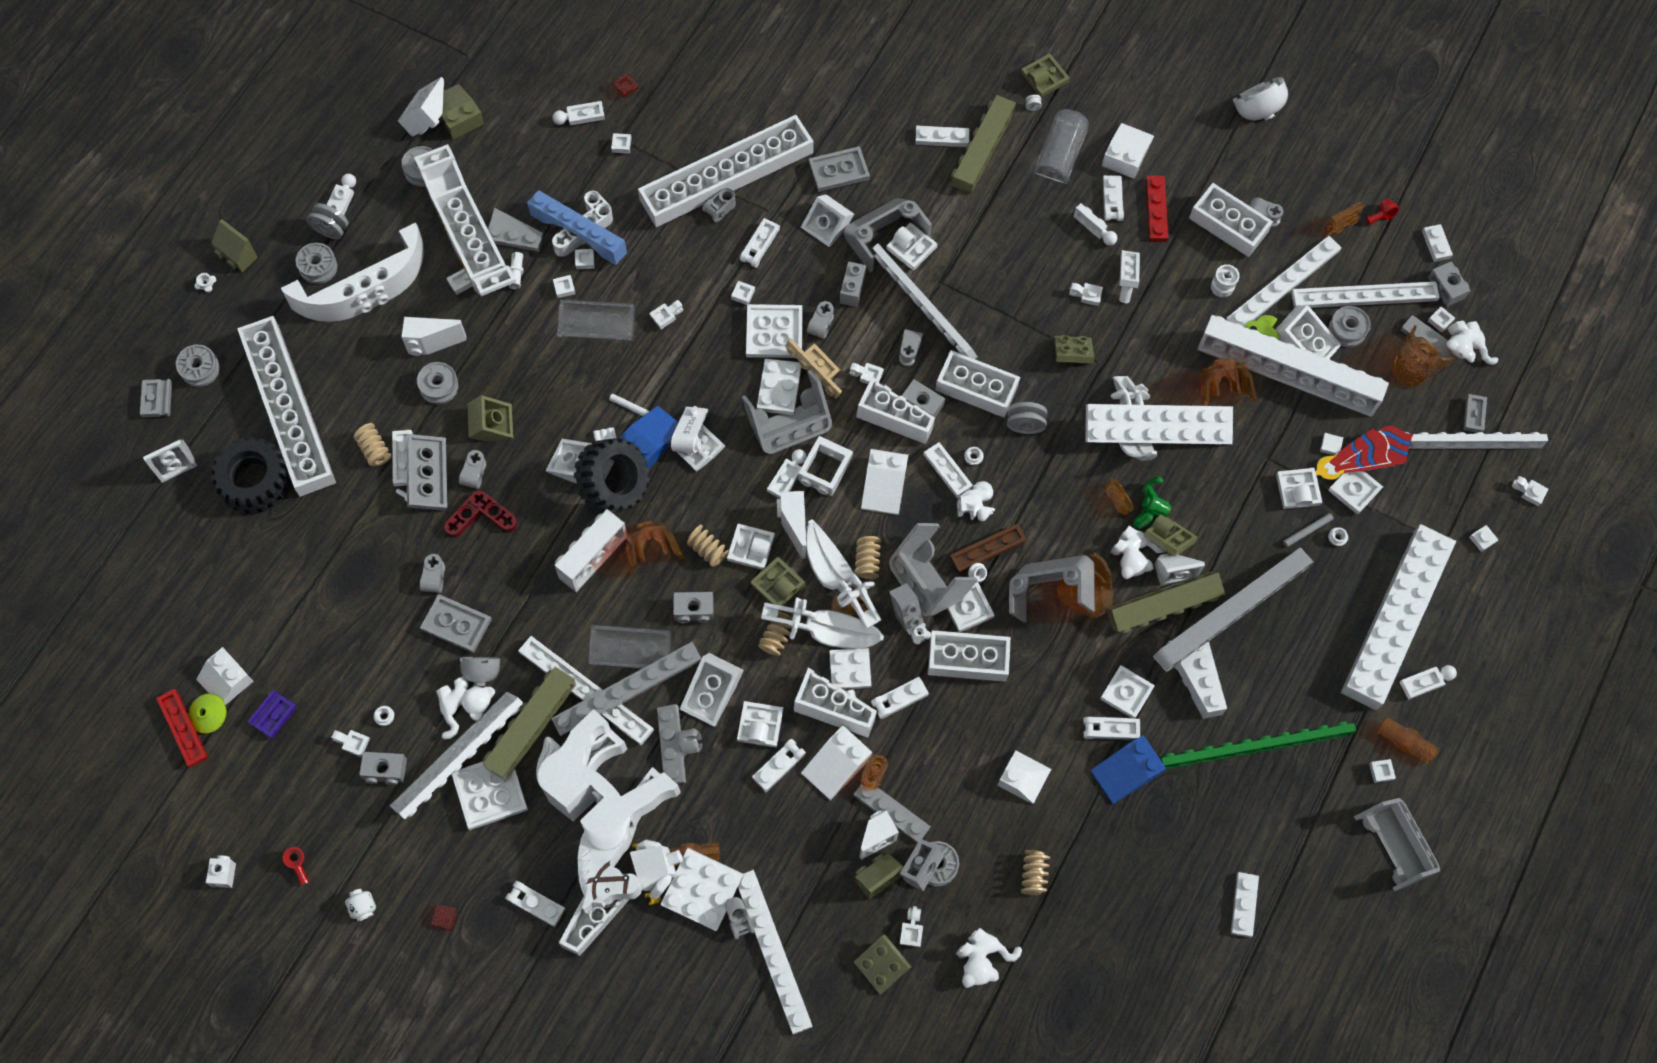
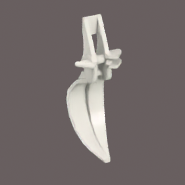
[1111,376,1157,461]
[806,520,881,628]
[761,597,884,649]

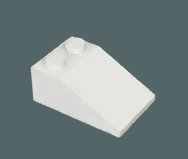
[398,77,444,137]
[1102,123,1154,179]
[1275,305,1341,358]
[402,317,466,356]
[546,439,614,483]
[143,440,197,483]
[861,449,908,516]
[777,491,806,559]
[680,653,744,727]
[801,725,872,801]

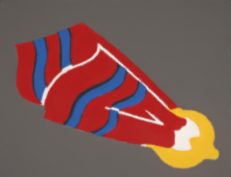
[1315,426,1413,480]

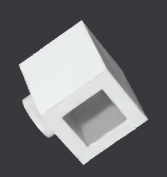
[206,856,236,888]

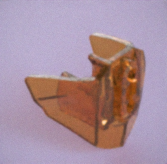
[1391,325,1457,387]
[1200,358,1257,406]
[626,520,684,576]
[1056,552,1113,619]

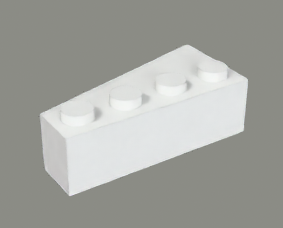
[857,377,935,444]
[1167,641,1227,719]
[794,668,877,737]
[559,896,630,956]

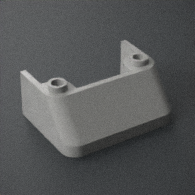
[844,198,932,272]
[742,370,832,454]
[889,523,978,616]
[1009,555,1094,622]
[1354,798,1440,891]

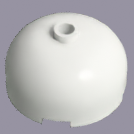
[1233,77,1288,120]

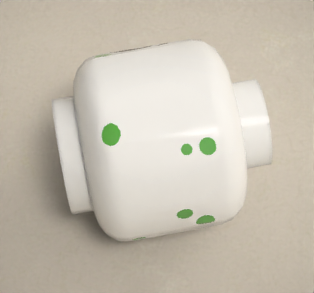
[345,889,376,921]

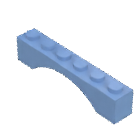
[527,190,627,265]

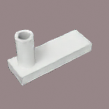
[1119,250,1140,303]

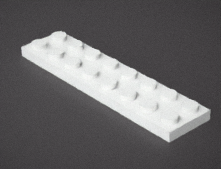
[873,244,977,359]
[1085,404,1233,444]
[390,692,523,819]

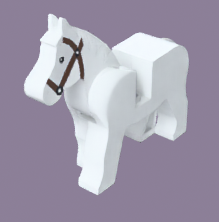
[536,709,681,913]

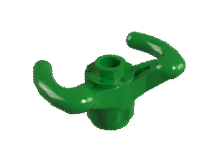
[1133,476,1171,529]

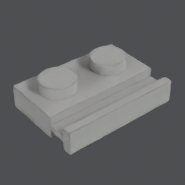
[140,379,172,417]

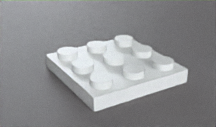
[746,304,802,358]
[452,761,528,830]
[661,848,743,931]

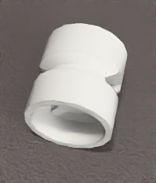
[1211,265,1239,297]

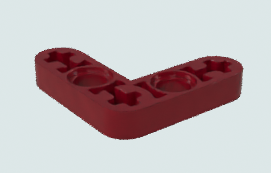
[444,491,517,538]

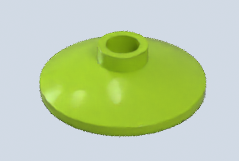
[189,694,226,734]

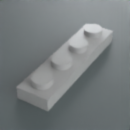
[854,779,931,844]

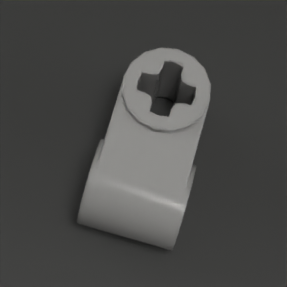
[702,188,736,222]
[1250,198,1283,227]
[807,301,834,339]
[899,329,923,366]
[459,450,486,489]
[420,554,445,593]
[725,897,755,940]

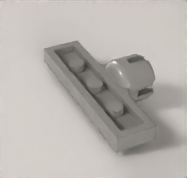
[657,704,702,785]

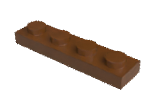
[950,524,1027,574]

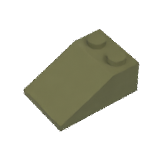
[439,84,484,140]

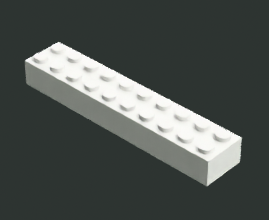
[638,115,813,227]
[1197,315,1389,417]
[237,316,336,497]
[1341,524,1456,711]

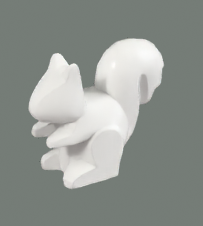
[957,481,995,522]

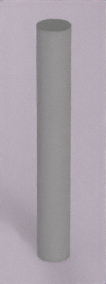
[1283,513,1333,547]

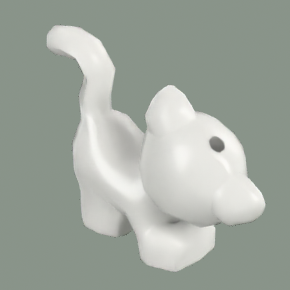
[1446,321,1498,365]
[1110,526,1166,579]
[436,677,495,739]
[955,928,1022,988]

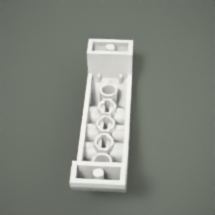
[281,223,424,322]

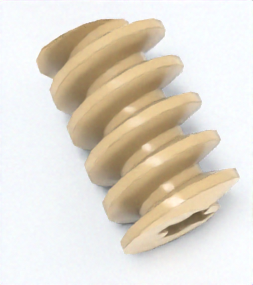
[354,423,392,466]
[687,525,729,567]
[855,536,881,580]
[758,612,793,656]
[1021,850,1050,895]

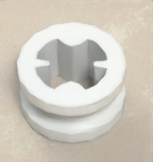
[1026,95,1042,111]

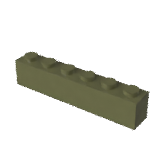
[951,95,1016,194]
[1106,571,1225,634]
[483,666,577,781]

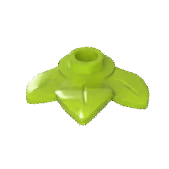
[1244,315,1280,340]

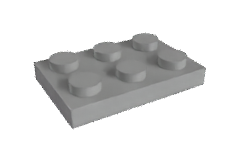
[809,146,870,192]
[420,594,492,653]

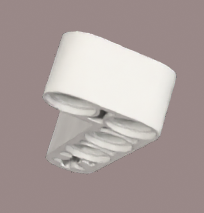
[552,191,613,257]

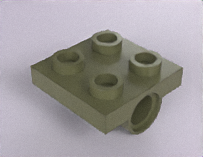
[1021,53,1070,97]
[1054,335,1094,363]
[1144,515,1198,556]
[750,557,805,606]
[854,934,911,995]

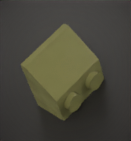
[211,219,258,272]
[468,395,513,442]
[854,853,903,900]

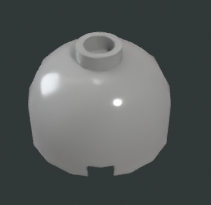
[460,657,500,686]

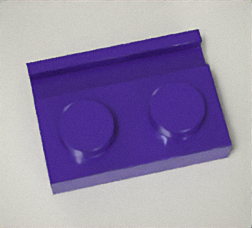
[247,690,297,739]

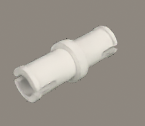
[509,252,523,289]

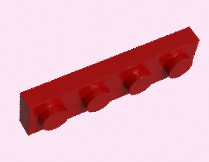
[1146,176,1168,242]
[156,688,208,768]

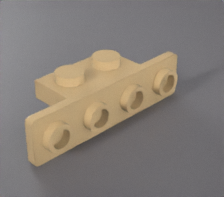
[785,338,842,399]

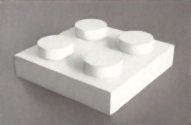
[1328,471,1383,515]
[947,582,995,633]
[829,648,871,689]
[1100,665,1155,719]

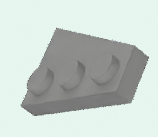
[488,208,543,252]

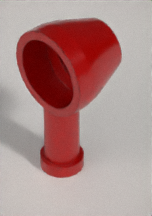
[1366,199,1400,225]
[283,847,309,886]

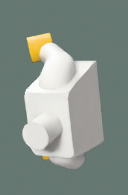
[630,840,683,905]

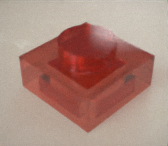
[613,73,638,98]
[431,904,457,930]

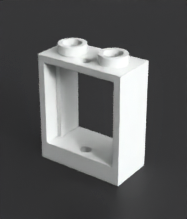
[798,436,853,496]

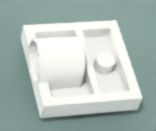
[886,222,938,271]
[1276,468,1322,509]
[727,524,775,570]
[737,701,783,748]

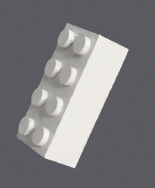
[1189,183,1273,257]
[935,350,1020,418]
[555,509,627,592]
[928,630,1011,682]

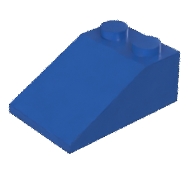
[619,406,679,469]
[1090,735,1166,804]

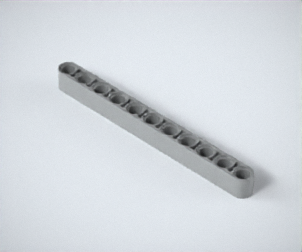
[1153,548,1314,672]

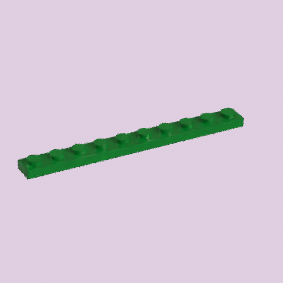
[1160,722,1356,769]

